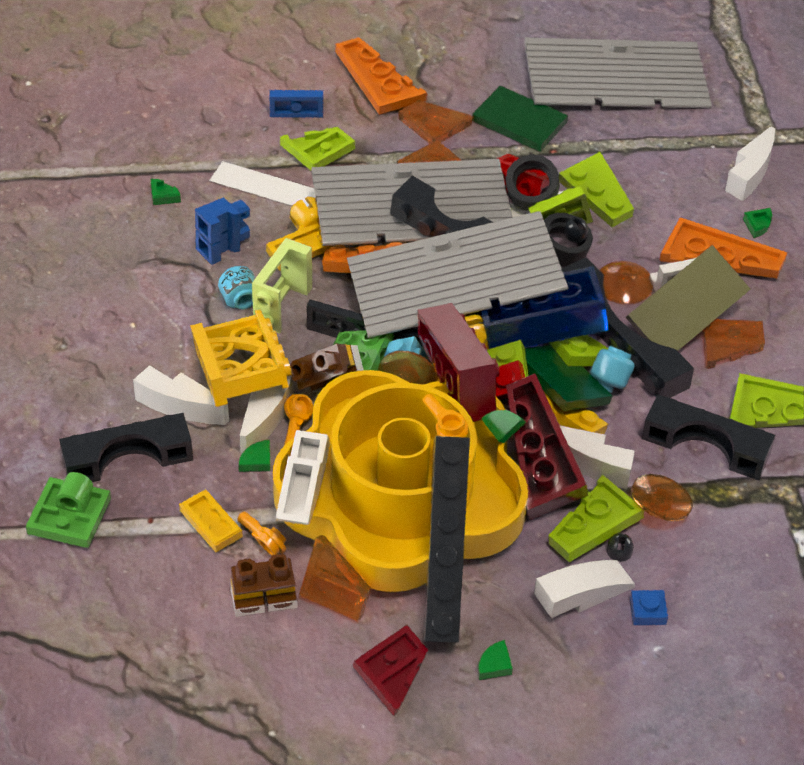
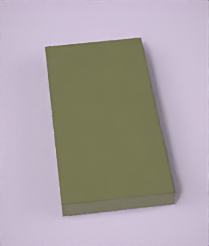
[625,245,751,351]

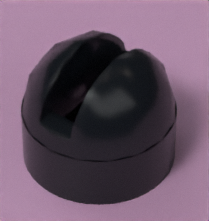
[565,217,588,242]
[607,533,634,562]

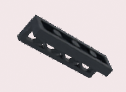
[306,299,424,348]

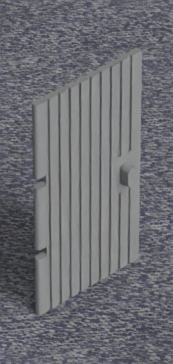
[524,38,712,108]
[311,159,512,246]
[347,211,568,338]

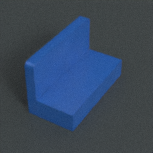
[269,90,323,118]

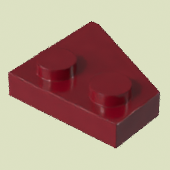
[353,625,428,716]

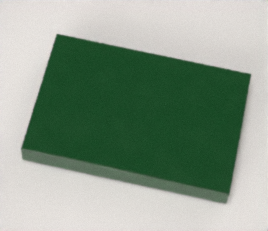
[472,85,568,152]
[525,345,613,411]

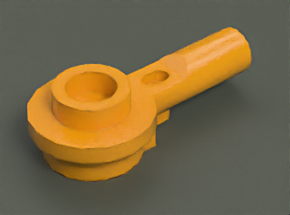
[284,394,314,445]
[422,394,468,437]
[237,511,287,556]

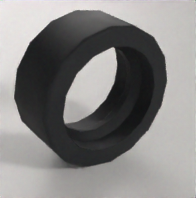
[506,154,560,211]
[544,213,593,267]

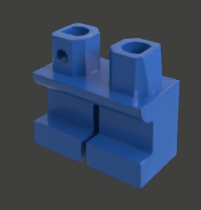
[195,197,250,265]

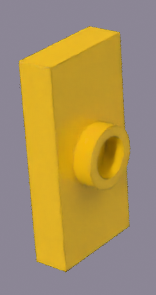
[179,489,243,552]

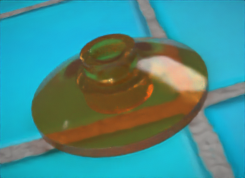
[600,261,653,305]
[378,350,438,385]
[631,474,693,521]

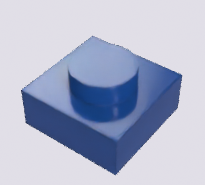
[630,590,668,625]

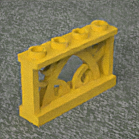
[190,309,292,407]

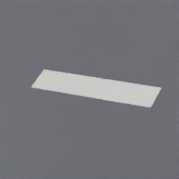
[209,161,315,207]

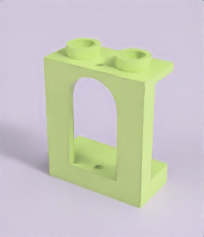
[252,238,312,334]

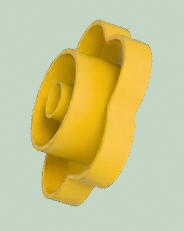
[273,370,528,592]

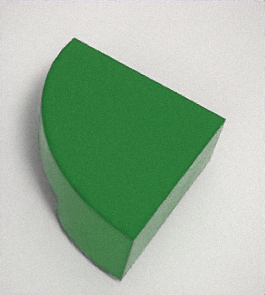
[150,179,181,205]
[743,208,772,238]
[481,410,526,443]
[239,440,270,472]
[478,640,513,680]

